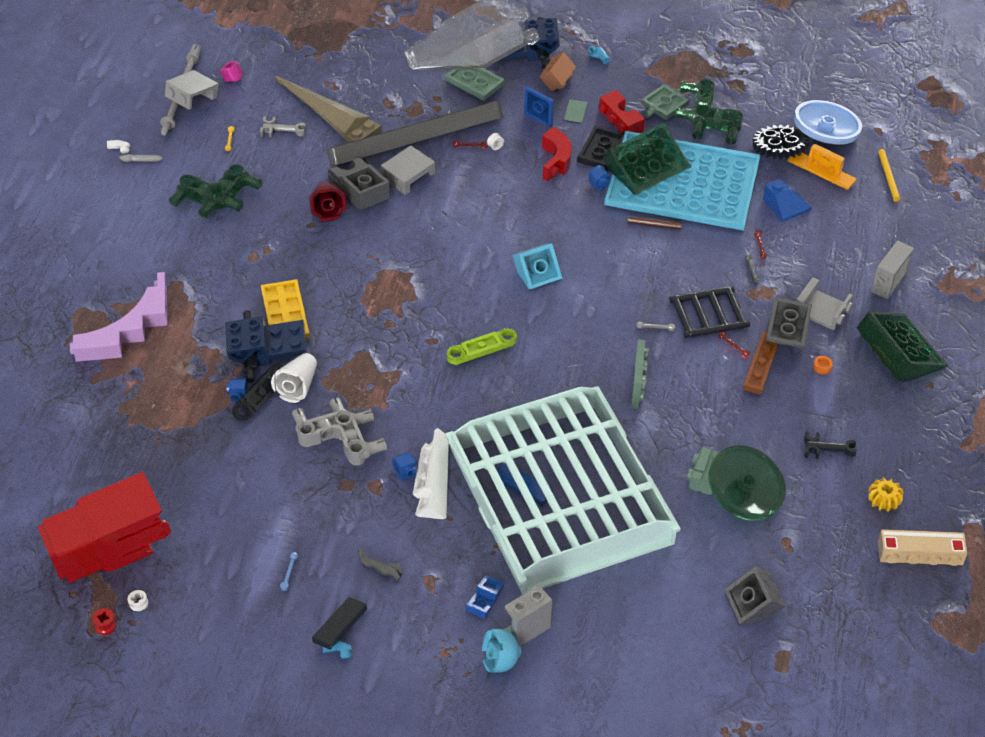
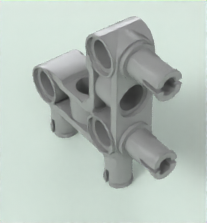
[292,398,387,466]

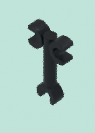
[804,431,857,459]

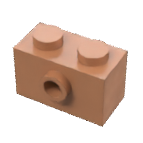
[539,52,576,91]

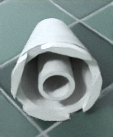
[271,353,317,403]

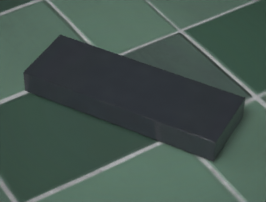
[312,597,367,650]

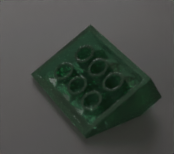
[602,123,691,195]
[856,311,948,381]

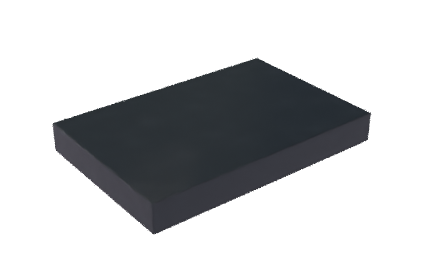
[577,126,624,171]

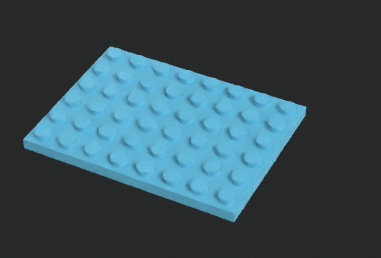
[604,131,760,231]

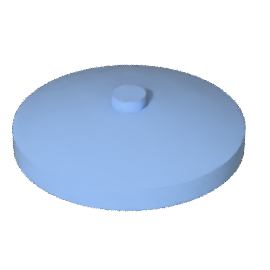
[794,100,862,144]

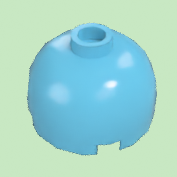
[482,629,521,673]

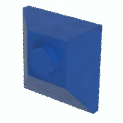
[524,86,554,127]
[763,179,812,222]

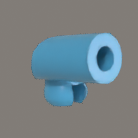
[588,46,610,64]
[323,640,352,659]

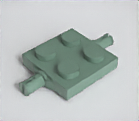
[641,84,689,120]

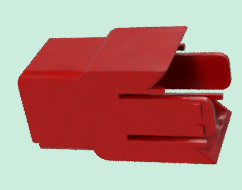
[37,472,171,584]

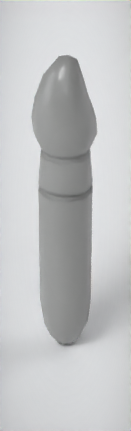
[119,154,163,162]

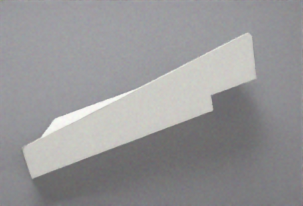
[413,428,449,519]

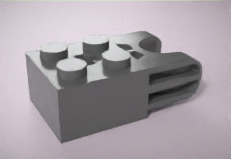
[328,157,390,211]

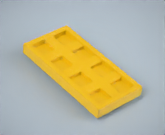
[261,279,310,339]

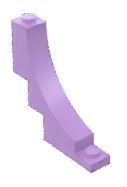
[70,272,168,362]

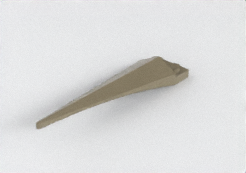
[275,76,382,142]

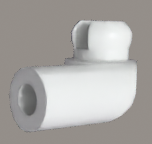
[107,140,130,154]

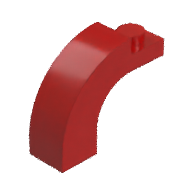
[542,127,572,181]

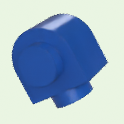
[589,165,611,190]
[226,378,248,402]
[392,452,417,481]

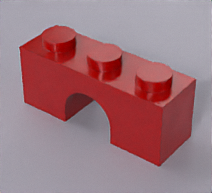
[598,90,645,134]

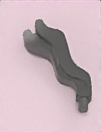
[357,547,402,581]

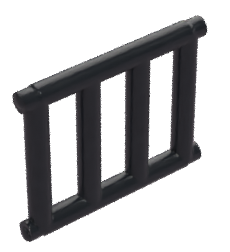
[669,286,750,338]

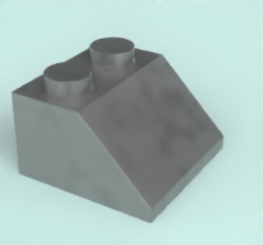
[724,566,786,625]

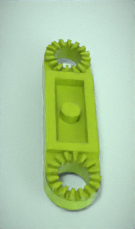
[446,328,517,365]

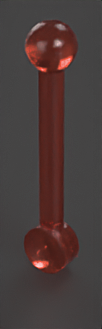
[452,141,488,148]
[754,230,767,259]
[718,332,750,358]

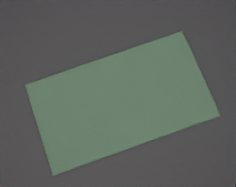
[564,99,587,123]

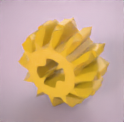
[868,477,903,512]

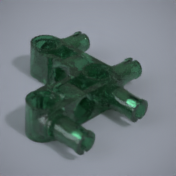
[675,79,743,144]
[169,164,262,218]

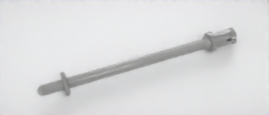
[160,44,202,136]

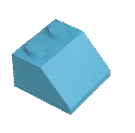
[512,243,562,290]

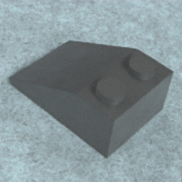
[766,298,812,348]

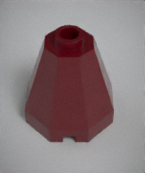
[309,181,347,222]

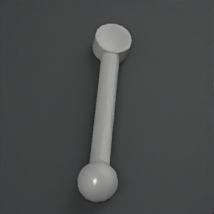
[636,321,675,332]

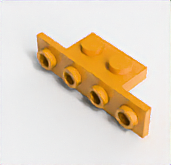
[788,144,857,190]

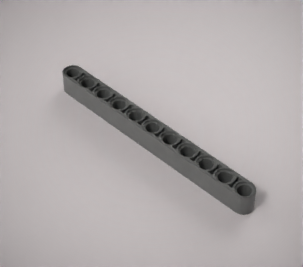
[326,100,503,166]

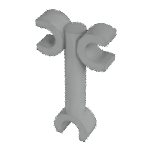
[260,116,306,138]

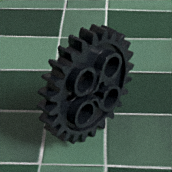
[753,125,809,159]

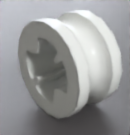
[487,133,504,150]
[127,590,148,611]

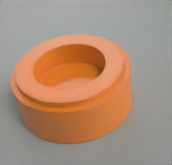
[813,356,833,375]

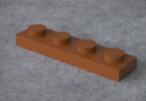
[743,331,779,395]

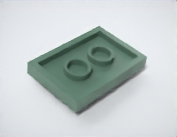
[445,59,505,101]
[631,339,649,409]

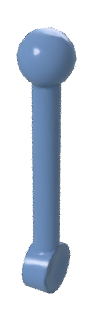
[280,552,298,591]

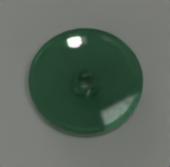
[708,445,786,521]

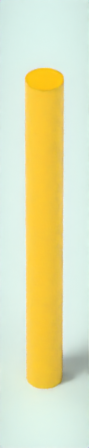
[878,149,900,202]

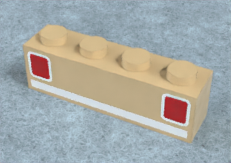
[877,530,967,566]

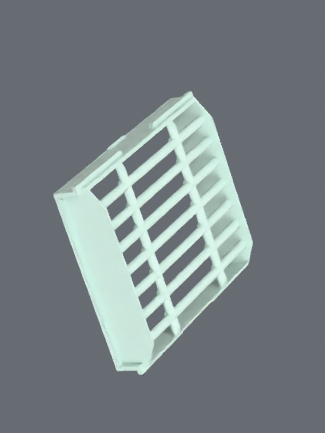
[446,386,681,595]

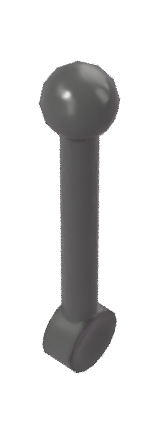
[745,254,758,283]

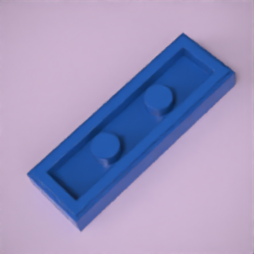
[491,462,553,506]

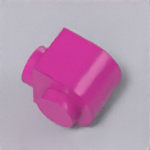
[220,61,243,82]

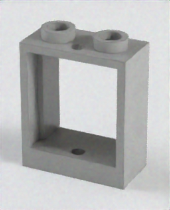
[871,240,914,299]

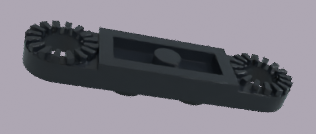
[232,363,284,421]

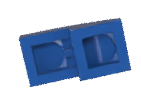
[466,575,505,619]

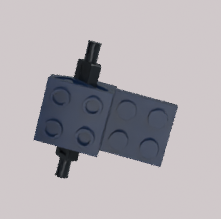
[493,17,560,69]
[225,310,307,383]

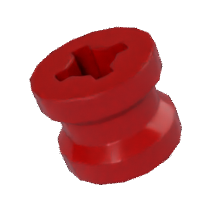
[92,608,116,635]

